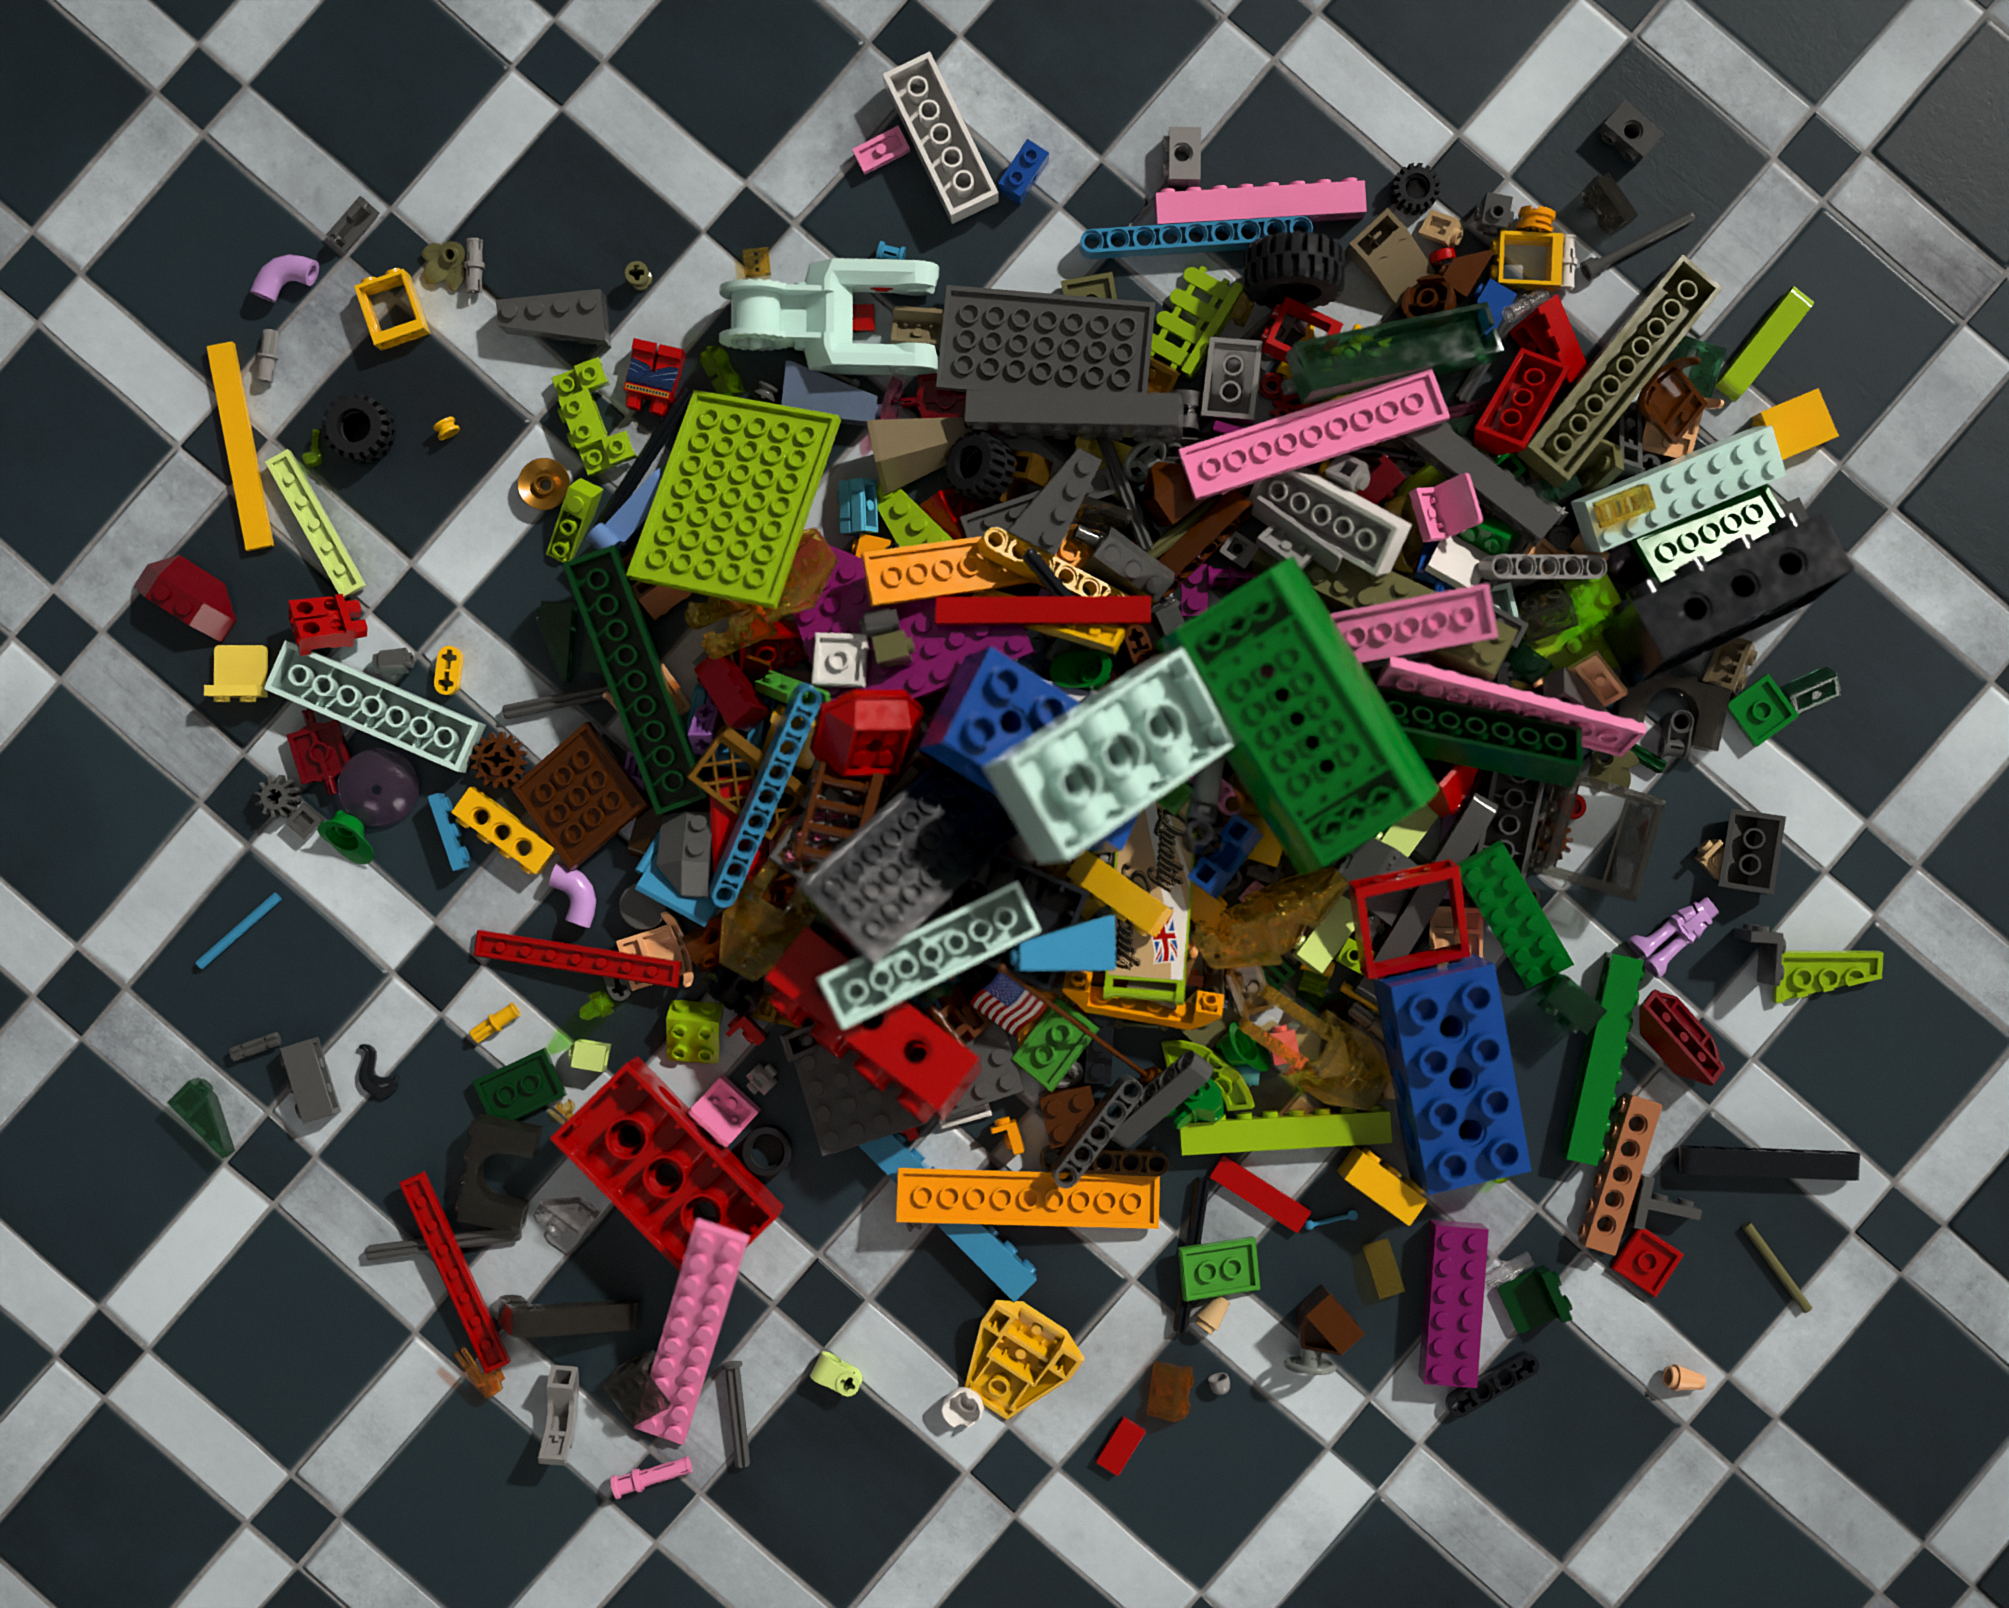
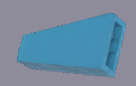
[1010,915,1116,971]

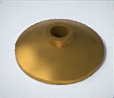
[518,458,570,510]

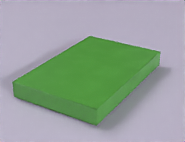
[1011,996,1100,1092]
[1178,1236,1260,1302]

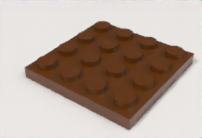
[511,722,651,870]

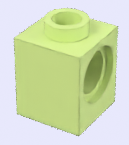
[568,1039,611,1073]

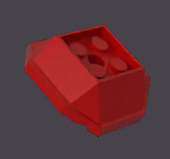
[810,690,924,781]

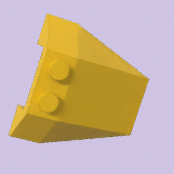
[965,1300,1085,1420]

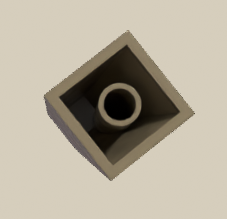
[867,417,972,494]

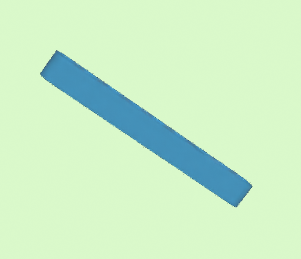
[1079,216,1313,259]
[709,683,822,908]

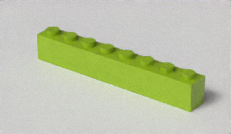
[1178,1104,1392,1155]

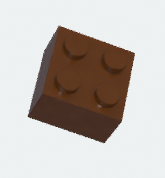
[1038,1083,1101,1149]

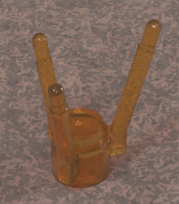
[454,1347,505,1399]

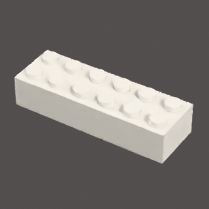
[883,51,998,224]
[1248,467,1412,576]

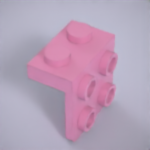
[1409,473,1483,542]
[688,1074,761,1147]

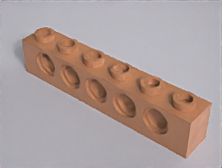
[1577,1092,1663,1256]

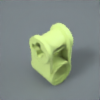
[810,1351,863,1396]

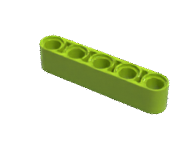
[1714,286,1814,402]

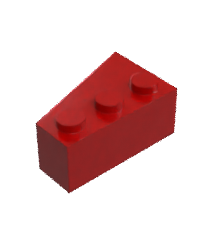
[1509,294,1588,393]

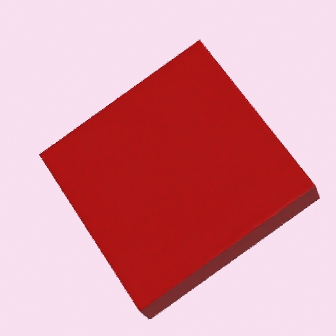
[1610,1228,1684,1298]

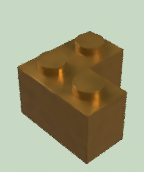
[992,449,1053,504]

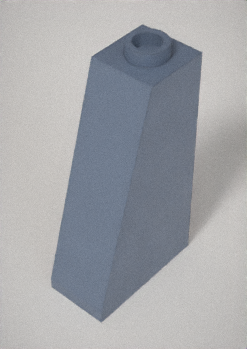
[781,361,883,426]

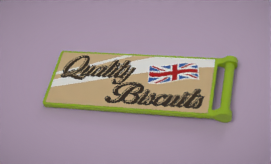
[1103,799,1197,1005]

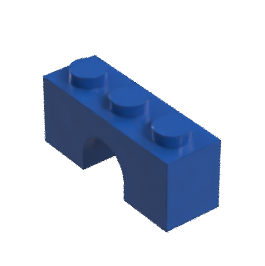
[1187,813,1264,899]

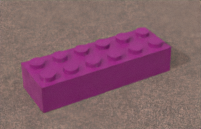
[1418,1220,1489,1388]

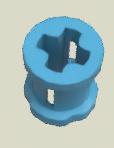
[876,241,906,260]

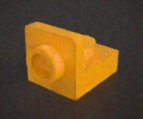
[990,1116,1025,1155]

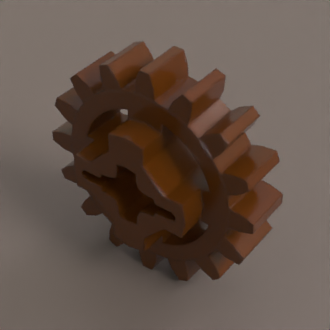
[470,732,529,788]

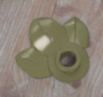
[421,241,466,292]
[1589,750,1639,792]

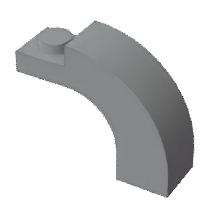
[538,1365,579,1466]

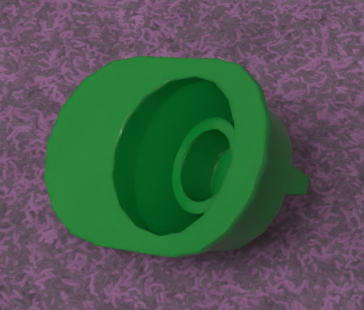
[1049,650,1112,692]
[318,810,374,864]
[1216,1022,1272,1072]

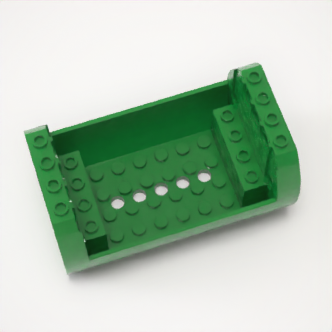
[1154,556,1439,875]

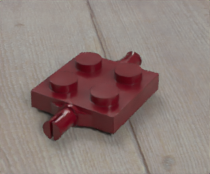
[901,373,966,424]
[286,708,355,796]

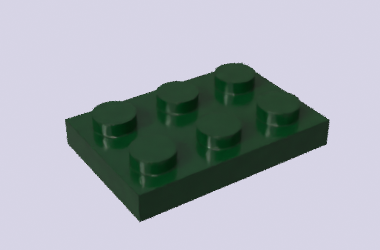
[472,1047,567,1129]

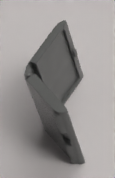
[1327,837,1418,927]

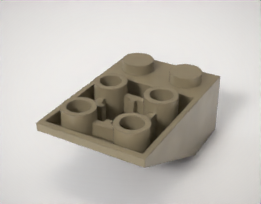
[1345,208,1436,309]

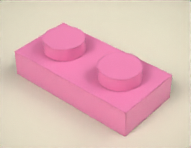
[852,126,911,175]

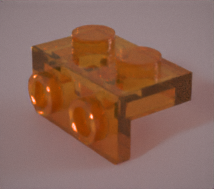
[1147,1361,1194,1422]

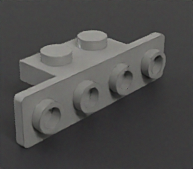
[1251,495,1343,573]

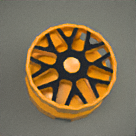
[1515,205,1556,233]

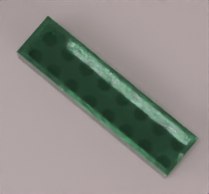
[1285,302,1504,404]

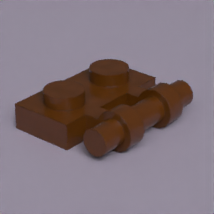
[925,982,991,1046]

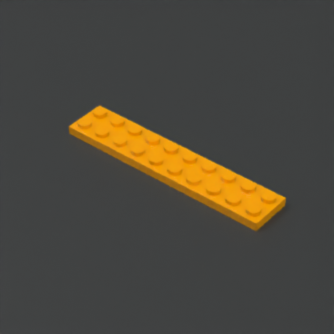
[861,519,1116,607]
[895,1168,1160,1229]

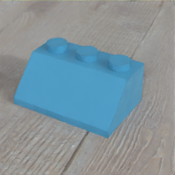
[635,853,729,927]

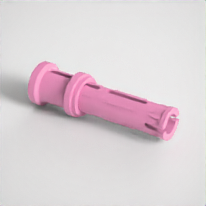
[610,1456,692,1499]

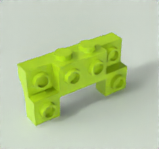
[551,357,638,477]

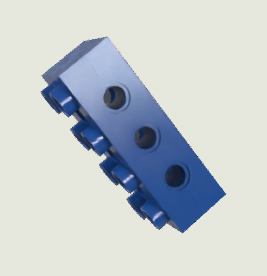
[919,646,1141,854]
[1373,954,1531,1195]

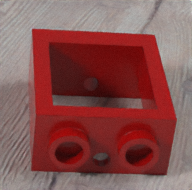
[1260,296,1344,375]

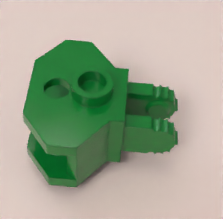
[1165,1078,1224,1130]

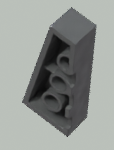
[496,289,611,348]
[1006,448,1102,556]

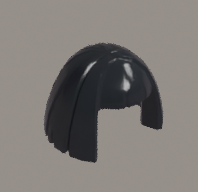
[703,955,764,1015]

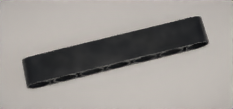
[1677,1145,1860,1181]

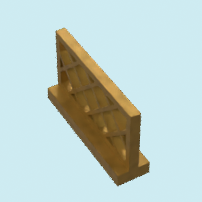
[686,725,811,840]

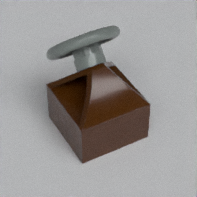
[1123,438,1209,527]
[1284,1283,1365,1375]

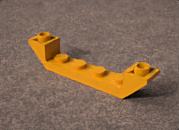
[1063,971,1224,1030]

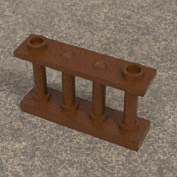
[791,761,884,869]

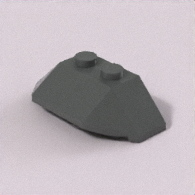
[656,798,713,898]

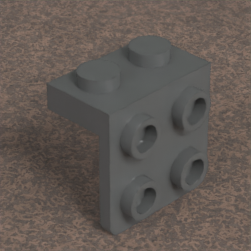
[1733,924,1786,986]

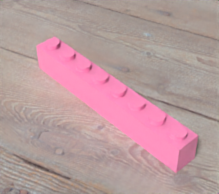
[1154,177,1367,225]

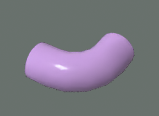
[250,254,319,302]
[549,862,596,928]

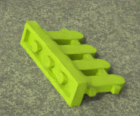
[1150,265,1245,383]

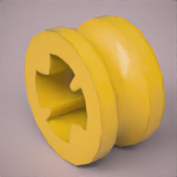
[433,417,460,440]

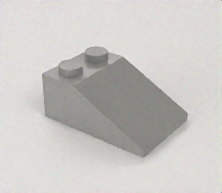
[1201,337,1263,425]

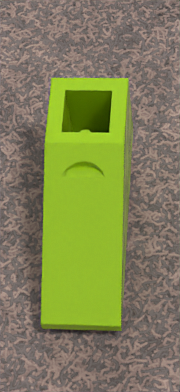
[546,478,604,562]

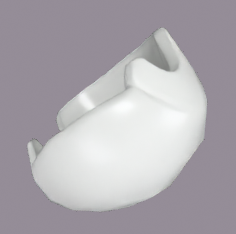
[941,1387,984,1428]

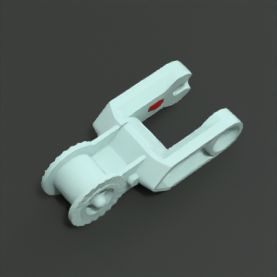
[719,258,939,376]

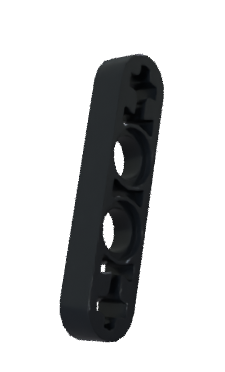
[1445,1351,1539,1417]

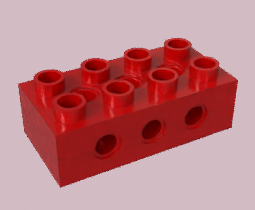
[765,926,982,1124]
[550,1056,784,1272]

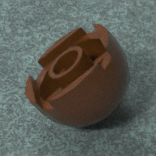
[1402,274,1457,330]

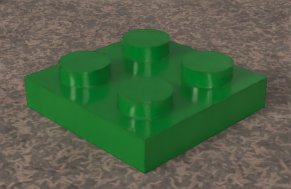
[1723,674,1799,747]

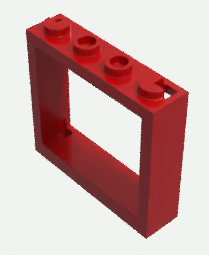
[1348,859,1470,980]

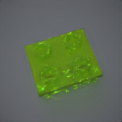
[1559,573,1622,642]

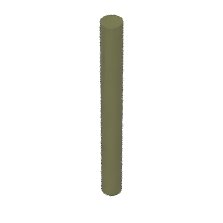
[1742,1222,1812,1313]

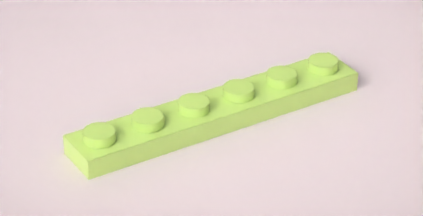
[265,449,367,599]

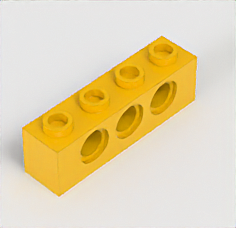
[451,787,557,875]

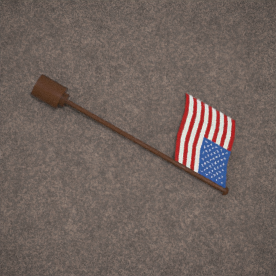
[970,963,1163,1088]

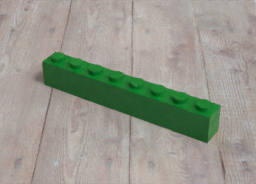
[1560,952,1645,1166]

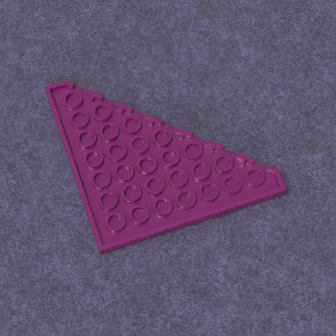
[784,533,1035,702]

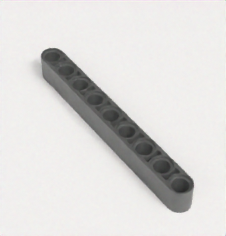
[1352,792,1498,1005]

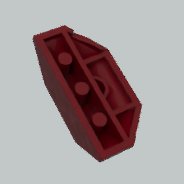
[134,555,237,642]
[1639,990,1725,1086]

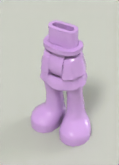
[1627,897,1719,979]

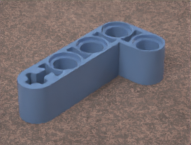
[586,468,664,554]

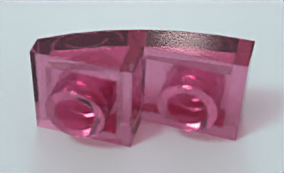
[881,376,905,420]

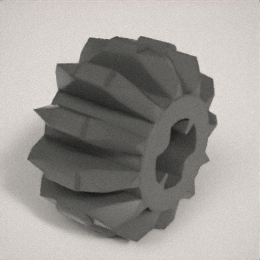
[254,775,302,819]

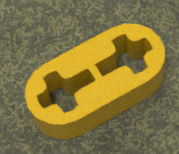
[434,646,464,696]

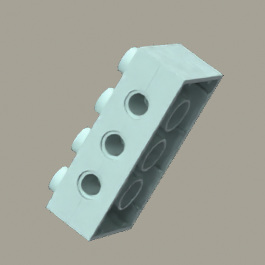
[983,648,1236,864]

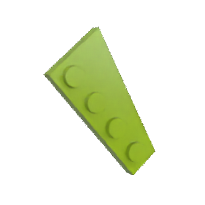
[877,483,953,547]
[1772,950,1884,1004]

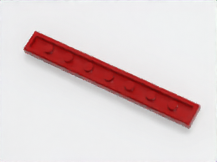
[935,596,1151,626]
[474,929,682,988]
[399,1171,511,1374]

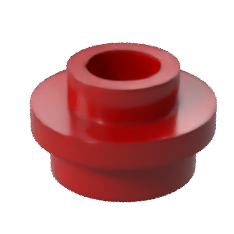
[1259,373,1283,400]

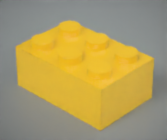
[1337,1146,1428,1226]

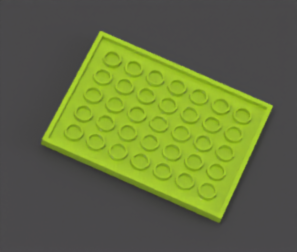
[626,390,841,609]

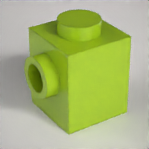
[1333,938,1376,975]

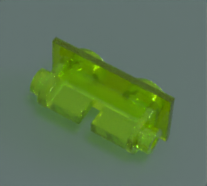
[700,346,744,396]
[579,991,614,1020]

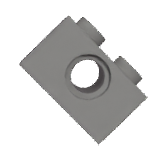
[1162,127,1201,187]

